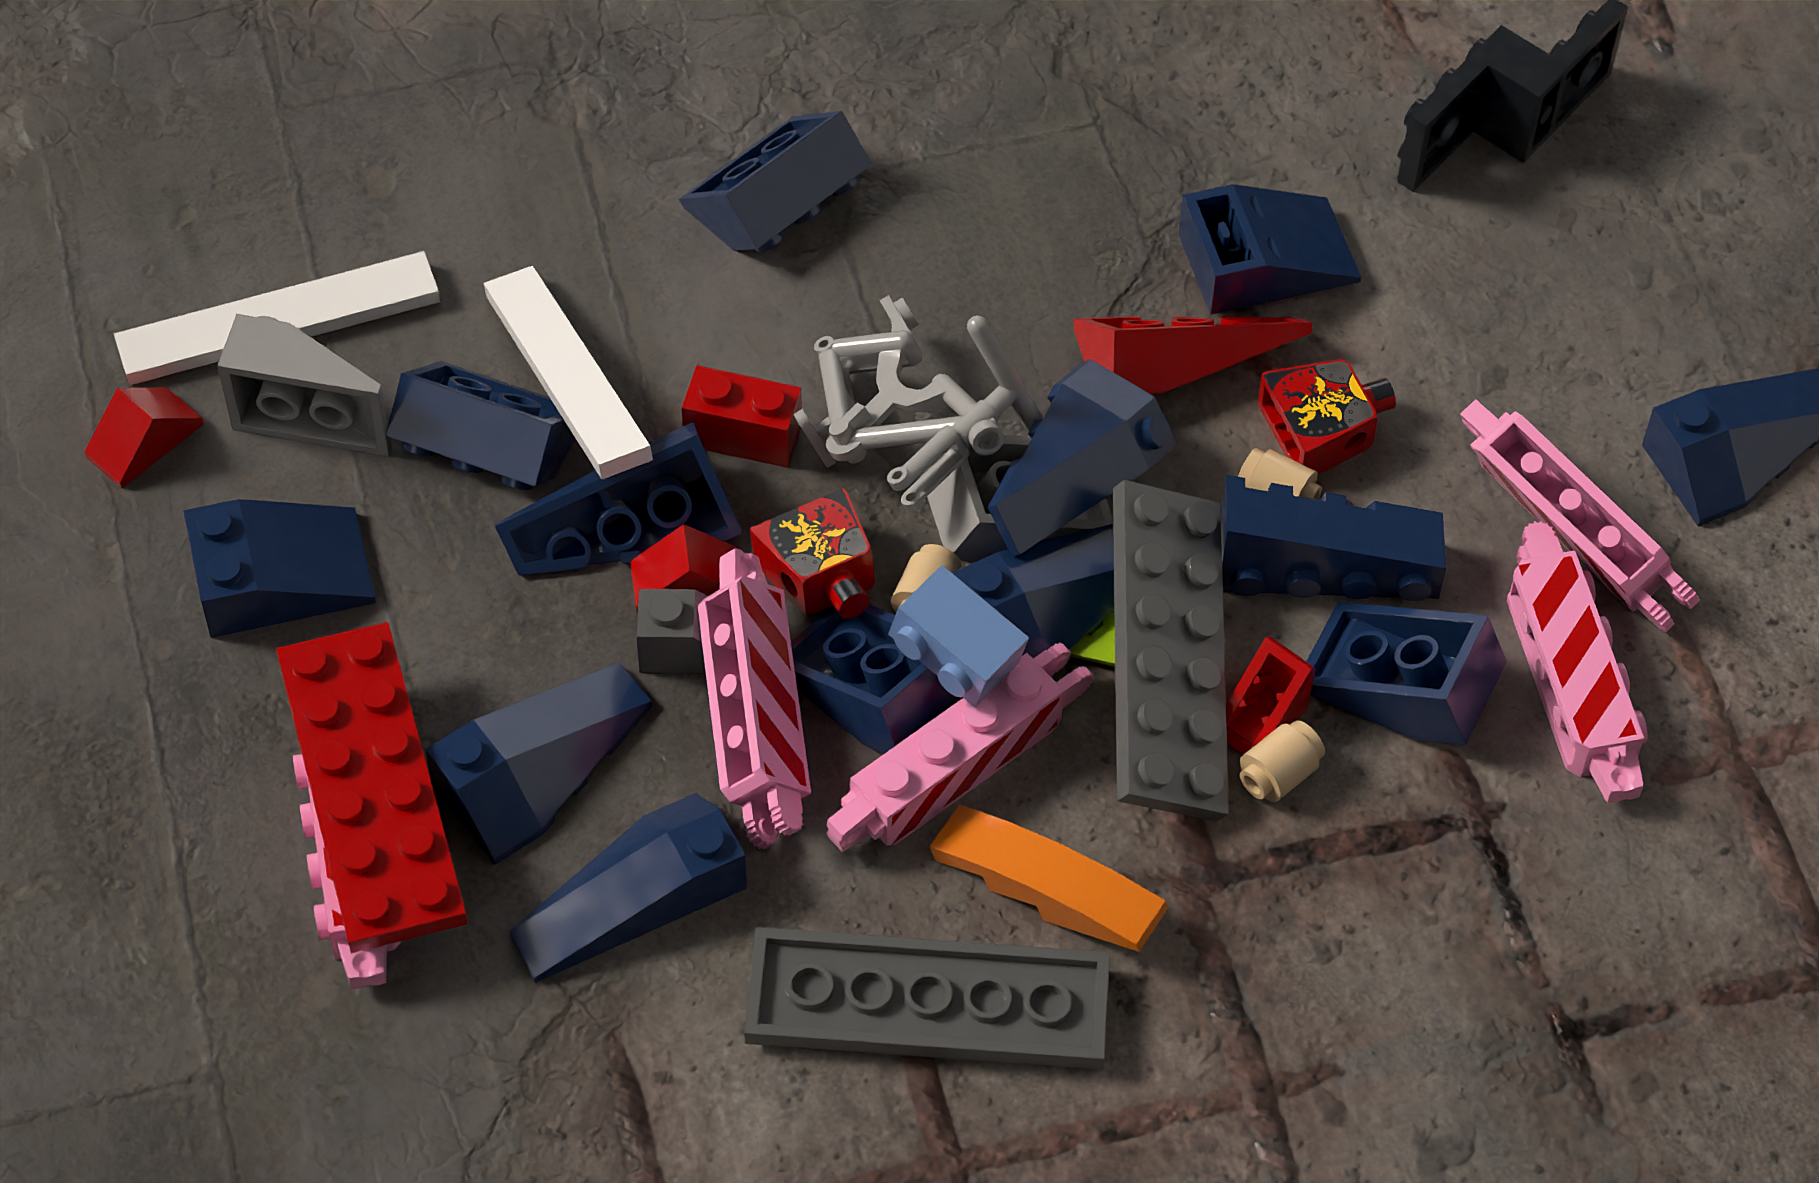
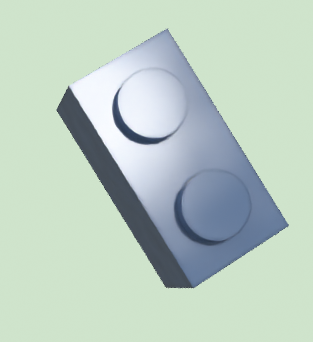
[888,565,1029,707]

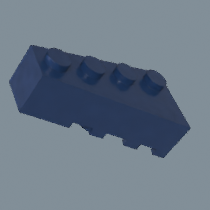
[1221,475,1446,601]

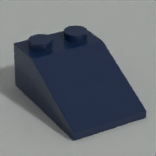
[183,499,376,638]
[1306,602,1507,745]
[791,604,963,753]

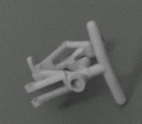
[793,295,1043,512]

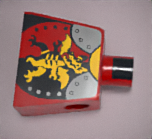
[1258,359,1396,475]
[750,488,875,619]

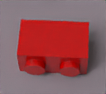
[681,365,802,468]

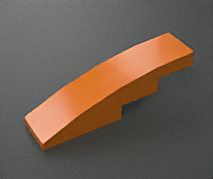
[929,804,1169,952]

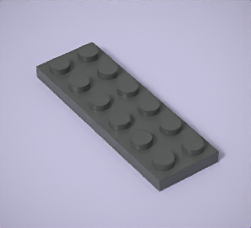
[1113,480,1229,821]
[745,927,1110,1070]

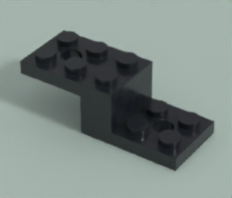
[1397,0,1628,192]

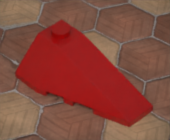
[1074,316,1312,394]

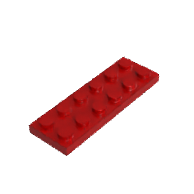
[276,622,468,954]

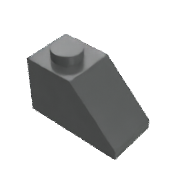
[636,589,708,673]

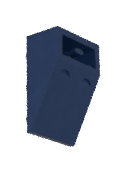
[1178,184,1361,315]

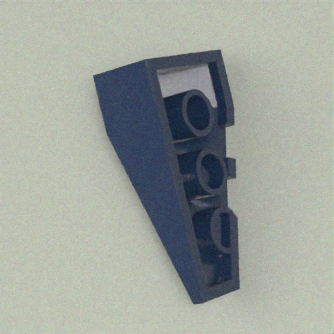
[988,360,1177,557]
[1642,368,1819,526]
[495,422,743,575]
[952,524,1114,658]
[425,662,652,865]
[510,793,747,983]

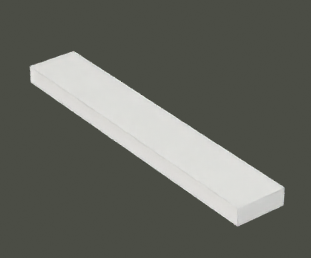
[114,251,440,386]
[484,266,653,479]

